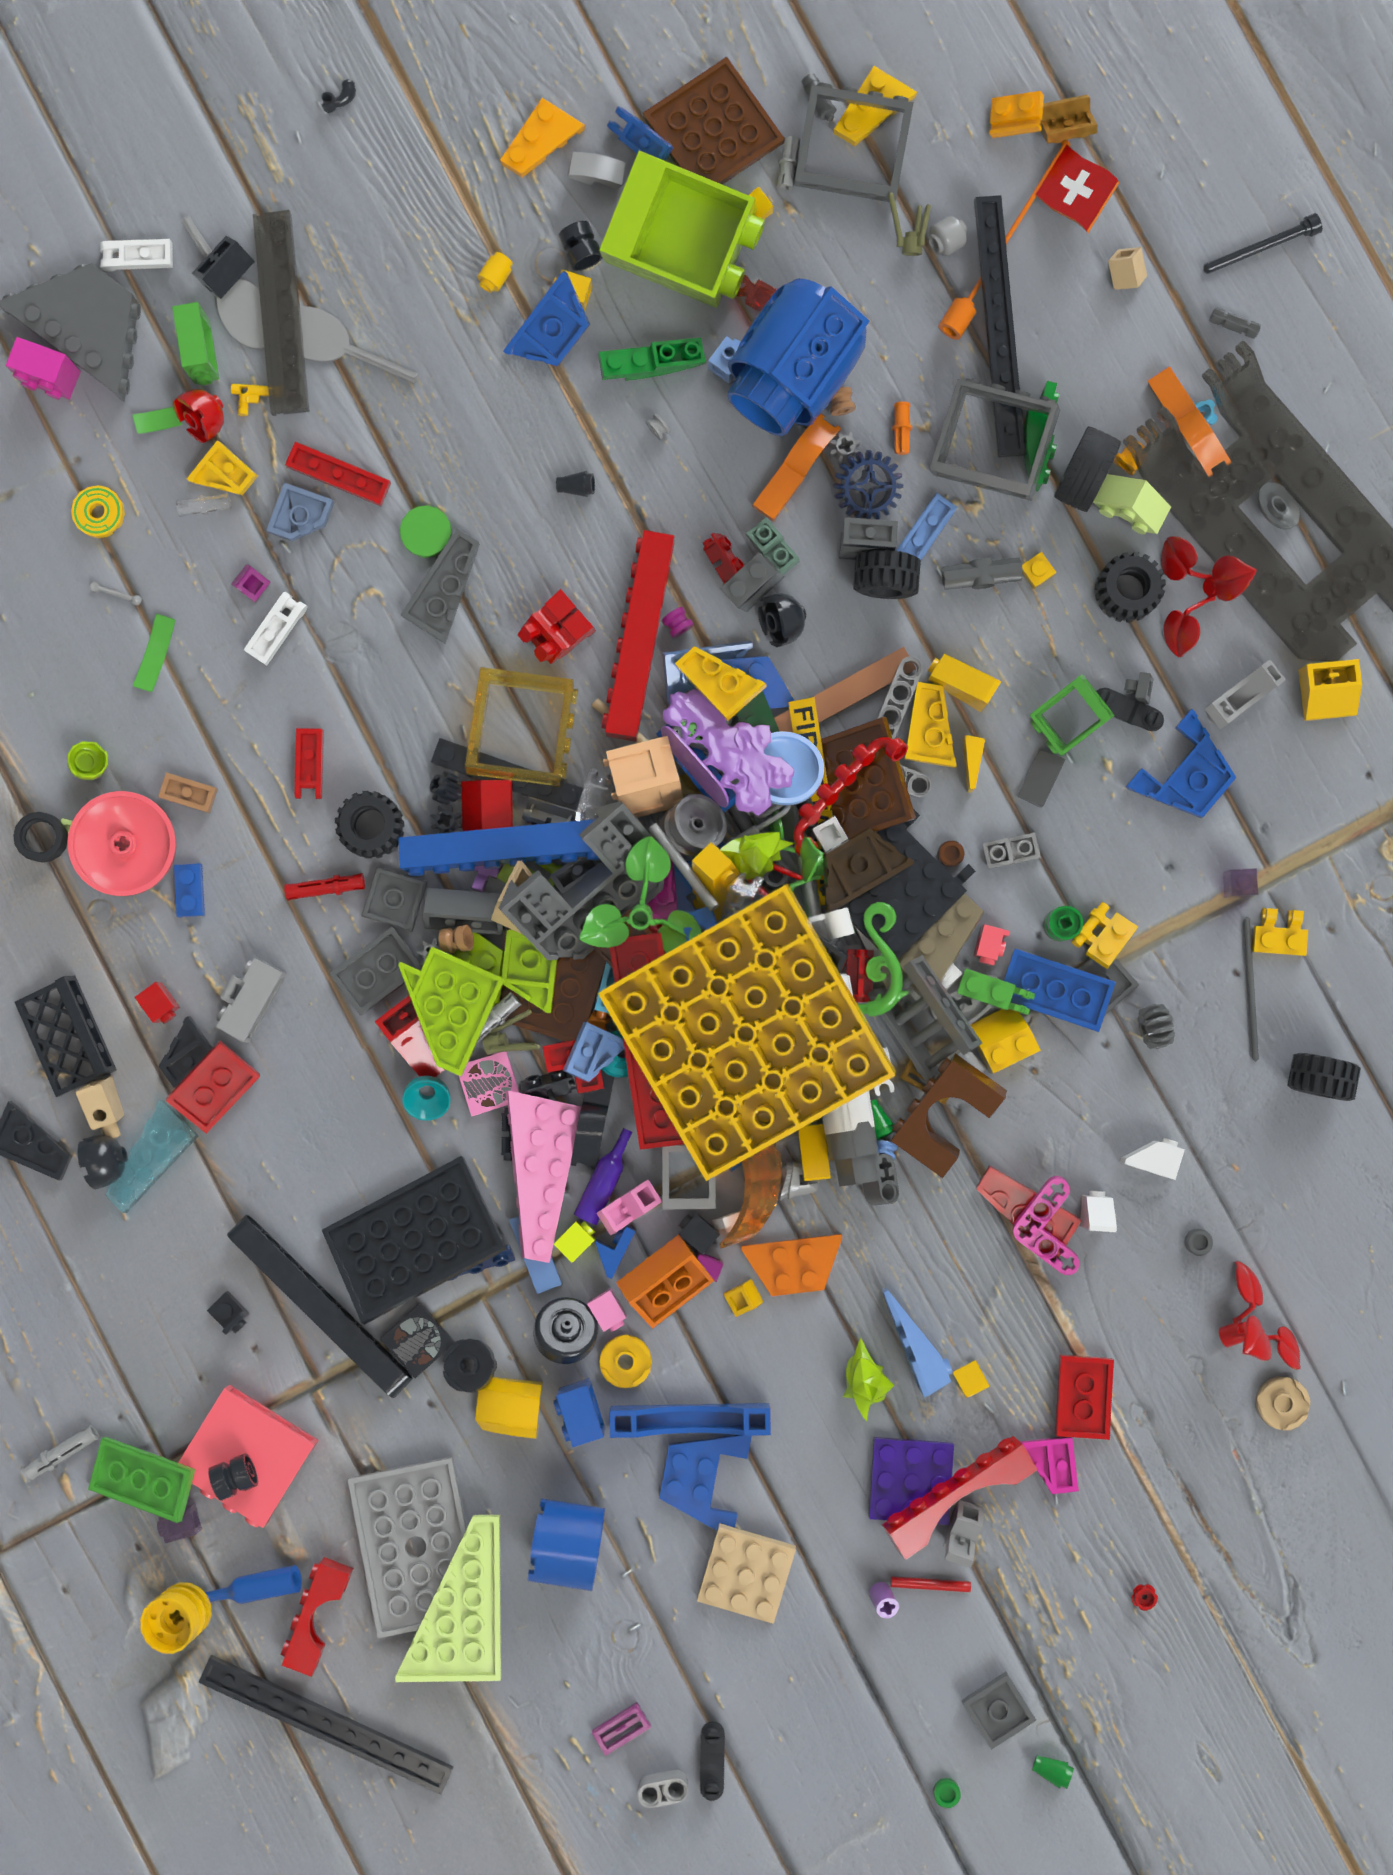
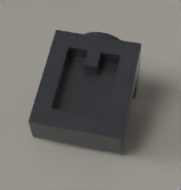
[207,1291,250,1335]

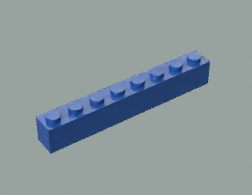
[398,819,600,876]

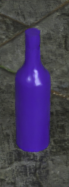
[574,1128,633,1225]

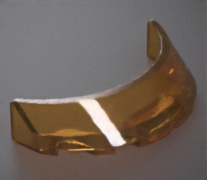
[719,1143,782,1249]

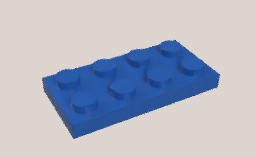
[1004,949,1116,1032]

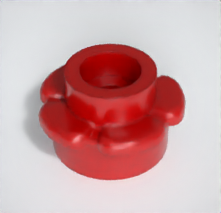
[1131,1584,1158,1611]

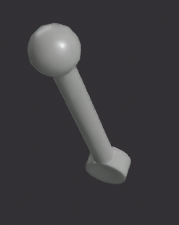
[90,581,142,605]

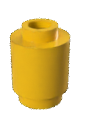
[477,252,513,293]

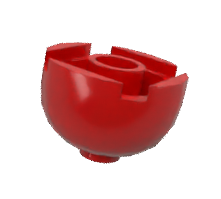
[173,389,224,443]

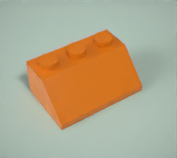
[616,1234,714,1329]

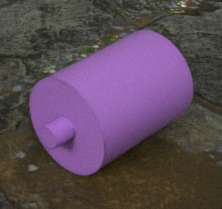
[869,1582,899,1618]

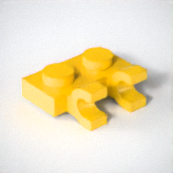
[1252,908,1308,956]

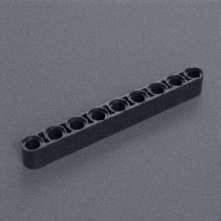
[227,1214,413,1398]

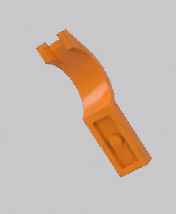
[1148,366,1232,477]
[753,413,841,522]

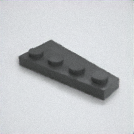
[401,528,480,644]

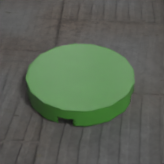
[400,505,452,558]

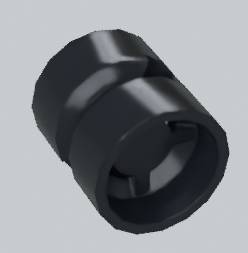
[559,221,603,271]
[208,1453,258,1501]

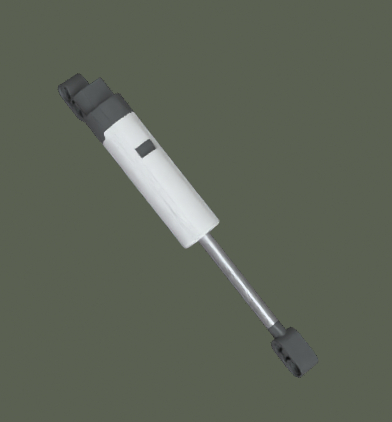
[779,798,899,1205]

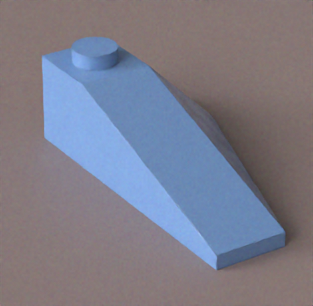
[881,1288,953,1397]

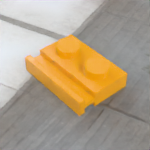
[989,91,1044,138]

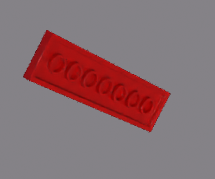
[609,933,684,1150]

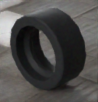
[13,812,68,863]

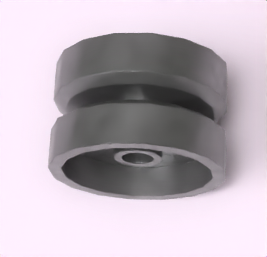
[659,794,727,861]

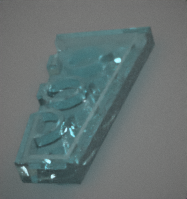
[105,1100,199,1213]

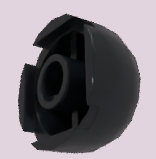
[758,593,806,648]
[77,1135,128,1190]

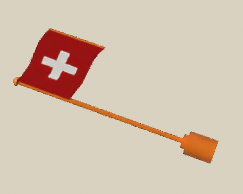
[938,140,1119,340]

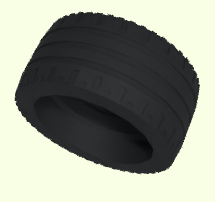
[1054,426,1121,512]

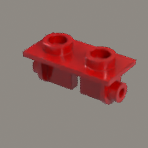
[702,533,745,584]
[847,949,874,1002]

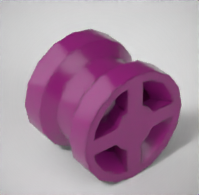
[661,607,694,638]

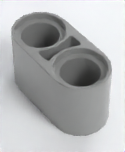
[638,1770,688,1808]

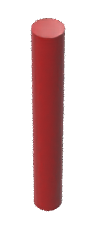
[890,1576,971,1592]

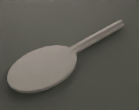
[181,216,277,349]
[277,306,418,383]

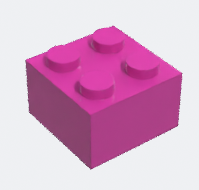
[5,337,81,400]

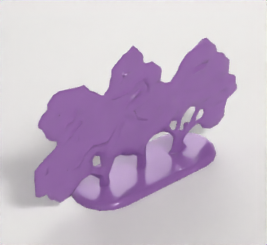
[661,689,794,815]

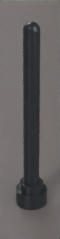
[1203,213,1323,274]

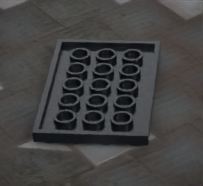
[322,1156,507,1325]

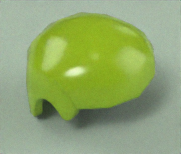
[67,741,108,780]

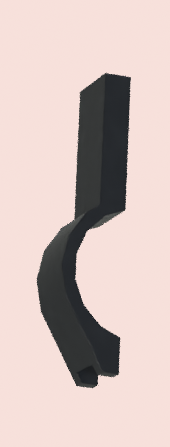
[571,1054,619,1170]

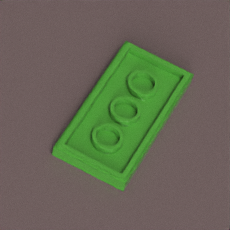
[88,1437,196,1523]

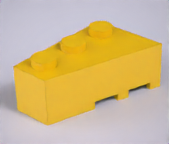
[692,842,751,922]

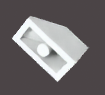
[1120,1138,1184,1180]
[1080,1191,1117,1232]

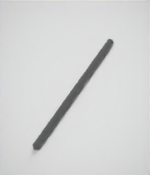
[1244,916,1259,1062]

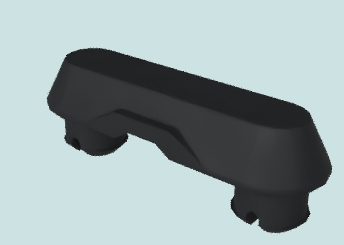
[1096,688,1164,732]
[700,1721,725,1801]

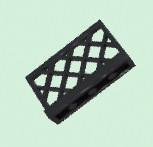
[14,975,117,1097]

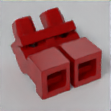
[518,589,596,664]

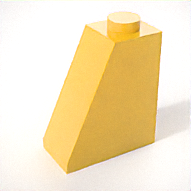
[928,654,1001,713]

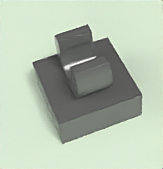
[1124,672,1154,704]

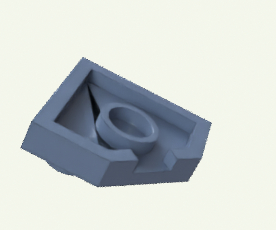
[266,483,335,542]

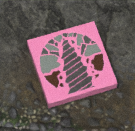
[459,1052,520,1117]

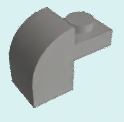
[943,1500,984,1568]

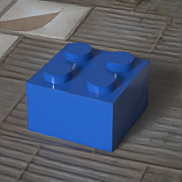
[554,1378,606,1448]

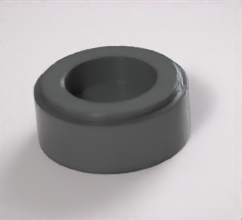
[1185,1229,1213,1256]

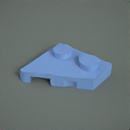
[563,1022,625,1082]

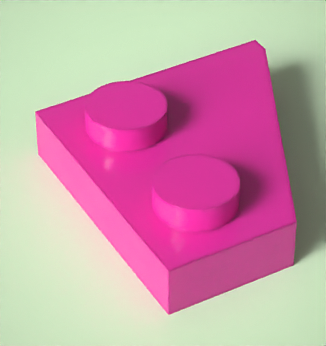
[1020,1437,1079,1494]

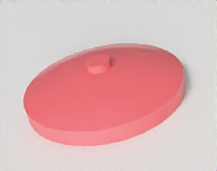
[68,791,176,896]

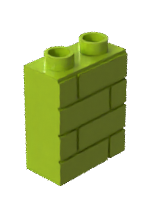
[599,151,765,308]

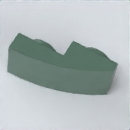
[746,518,800,575]

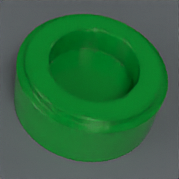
[933,1778,961,1808]

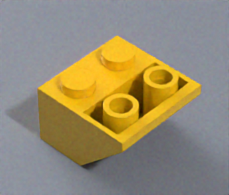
[1298,659,1362,721]

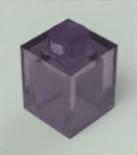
[1223,868,1258,898]
[157,1503,202,1543]

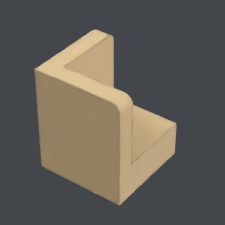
[1108,247,1147,290]

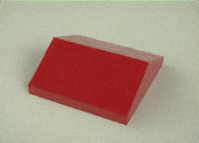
[461,780,513,831]

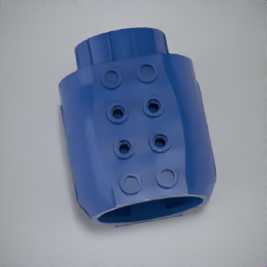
[727,278,870,436]

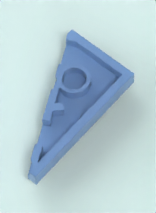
[662,641,753,704]

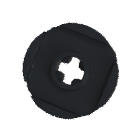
[443,1339,497,1393]

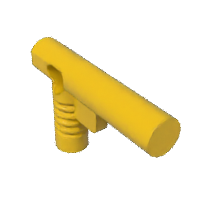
[231,384,284,416]

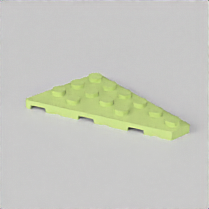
[395,1515,501,1682]

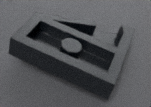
[159,1016,212,1088]

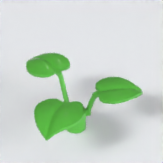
[769,809,824,892]
[580,836,702,952]

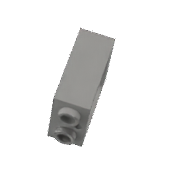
[662,1144,716,1209]

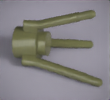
[889,193,931,256]
[483,1010,540,1055]

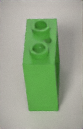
[172,302,220,385]
[1030,675,1115,756]

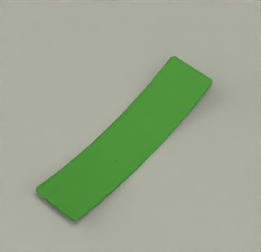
[132,407,182,434]
[133,614,175,692]

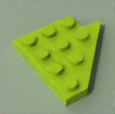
[398,947,505,1076]

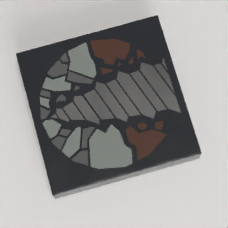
[380,1303,455,1378]

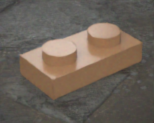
[158,772,218,814]

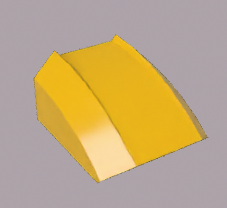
[475,1377,543,1439]

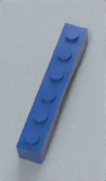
[609,1403,771,1438]

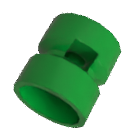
[1043,906,1083,942]

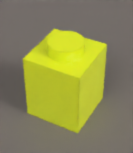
[554,1220,596,1263]

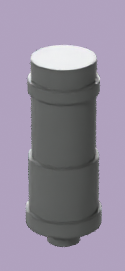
[802,73,837,121]

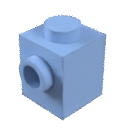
[708,336,741,384]

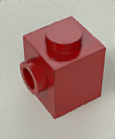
[134,982,180,1024]

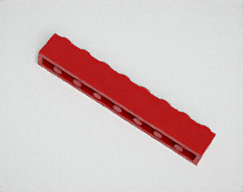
[601,530,675,742]

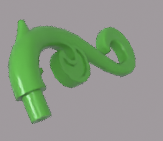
[858,902,909,1017]

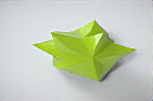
[720,832,795,880]
[843,1338,895,1422]

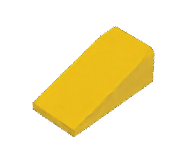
[962,735,985,793]
[798,1124,831,1181]

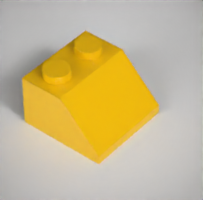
[970,1009,1041,1074]

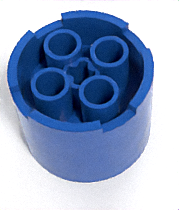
[528,1498,605,1591]

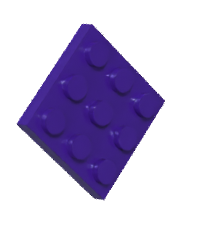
[869,1437,954,1525]

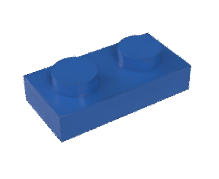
[174,863,205,918]

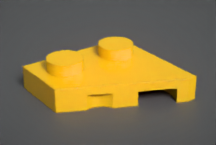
[186,440,258,496]

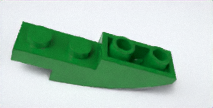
[598,337,706,381]
[1024,381,1059,491]

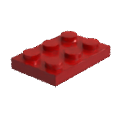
[166,1041,260,1134]
[1055,1354,1114,1440]

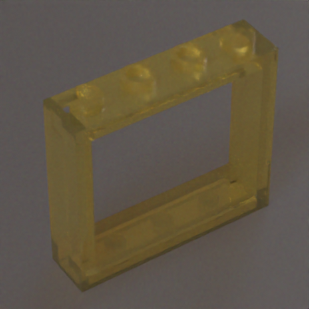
[465,667,578,786]

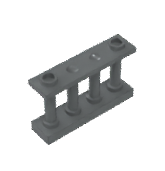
[867,955,982,1081]

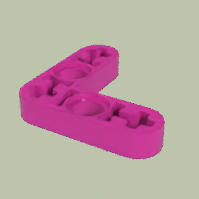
[1012,1176,1080,1275]

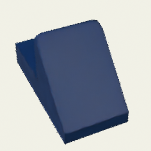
[595,1225,636,1279]

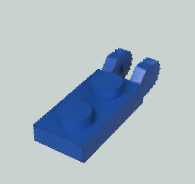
[607,106,674,161]

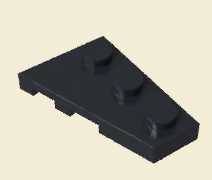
[0,1101,72,1181]

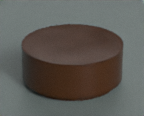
[938,841,965,867]

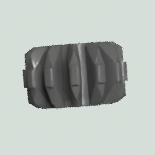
[1138,1004,1175,1049]

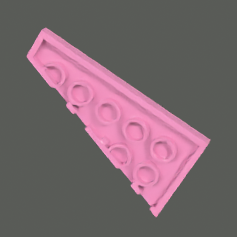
[505,1090,581,1263]

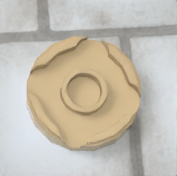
[1256,1376,1310,1431]

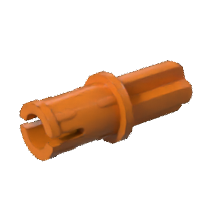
[892,401,912,455]

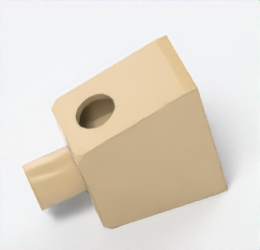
[75,1075,124,1139]

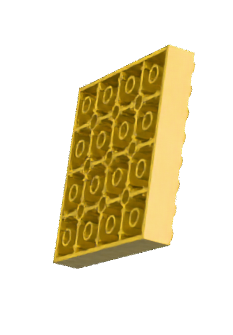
[598,884,896,1181]

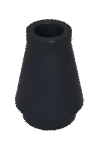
[556,471,595,497]

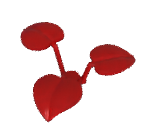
[1161,536,1257,657]
[1219,1261,1301,1370]

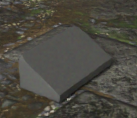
[1018,750,1066,808]

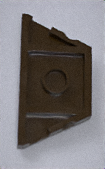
[823,829,914,913]

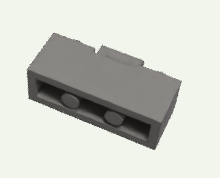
[216,958,287,1043]

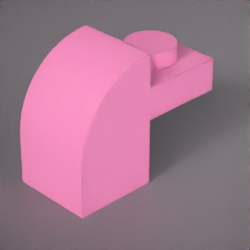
[597,1180,663,1235]

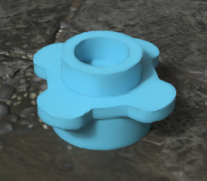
[1194,399,1218,425]

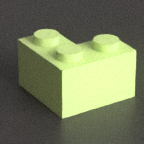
[1093,474,1171,535]

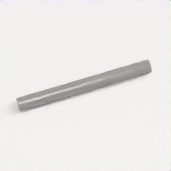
[649,823,719,911]

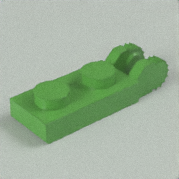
[957,968,1035,1015]

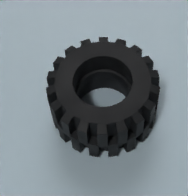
[853,550,921,599]
[1095,552,1166,623]
[335,790,405,859]
[1287,1053,1361,1101]

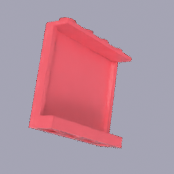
[178,1385,319,1528]

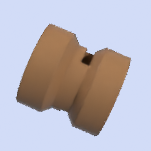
[438,925,474,954]

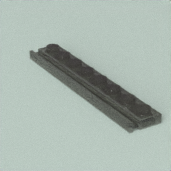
[253,210,310,416]

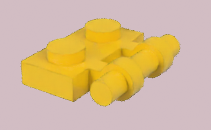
[1071,902,1138,969]

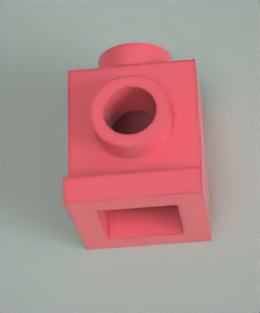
[974,924,1010,966]

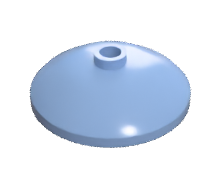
[764,732,824,805]

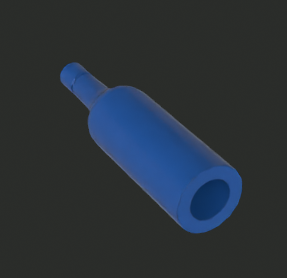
[205,1565,302,1604]

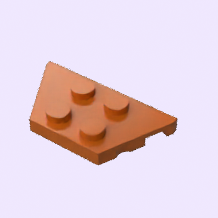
[741,1234,842,1296]

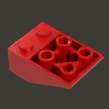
[374,995,445,1077]

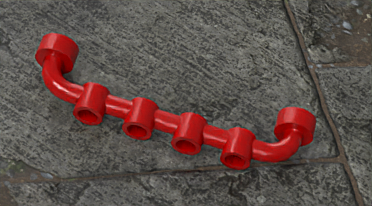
[793,737,908,858]

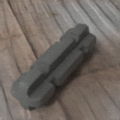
[1210,308,1261,339]

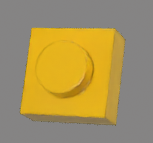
[1022,551,1056,589]

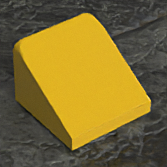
[749,186,773,219]
[723,1279,763,1317]
[953,1360,990,1398]

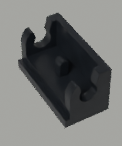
[192,236,255,299]

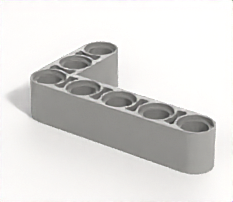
[877,656,931,798]

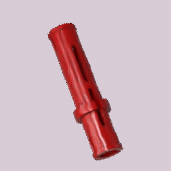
[284,873,365,901]

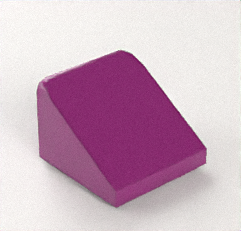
[231,564,271,602]
[697,1253,723,1282]

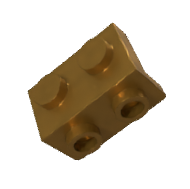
[1040,94,1097,144]

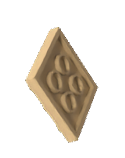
[697,1523,796,1624]

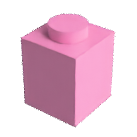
[587,1288,627,1332]

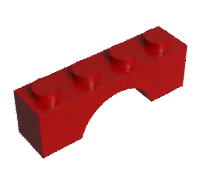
[280,1557,354,1677]

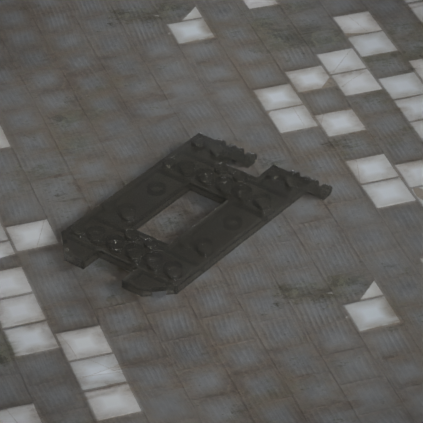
[1123,341,1393,662]

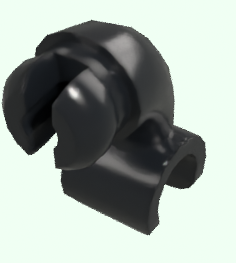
[322,79,356,113]

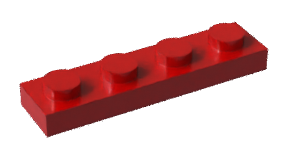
[285,442,391,506]

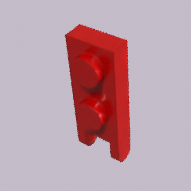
[294,728,324,799]

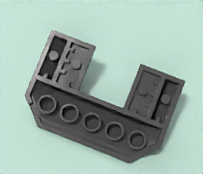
[499,801,664,960]

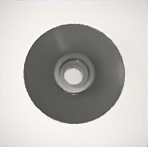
[1257,482,1300,530]

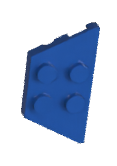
[503,271,590,366]
[720,655,795,708]

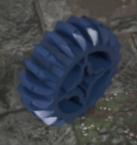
[833,450,903,520]

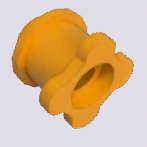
[1113,440,1147,475]

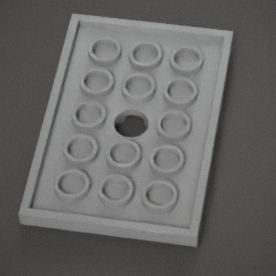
[347,1456,467,1639]

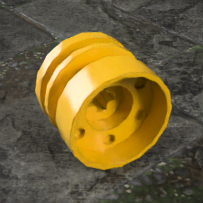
[140,1582,212,1654]

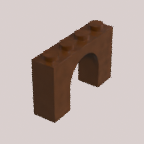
[891,1053,1007,1178]

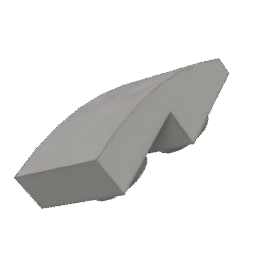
[567,152,626,190]
[983,832,1041,869]

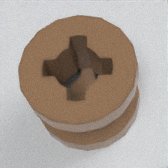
[830,387,856,416]

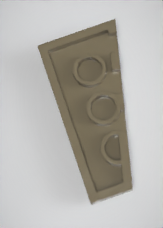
[898,894,984,997]

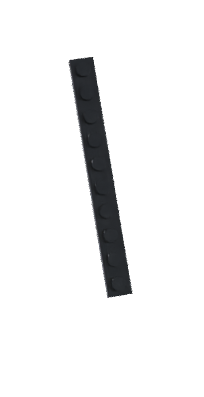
[974,195,1026,458]
[198,1655,454,1795]

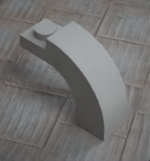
[1205,660,1286,730]

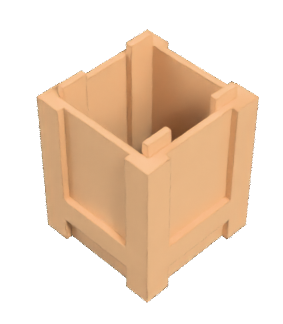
[603,736,683,818]

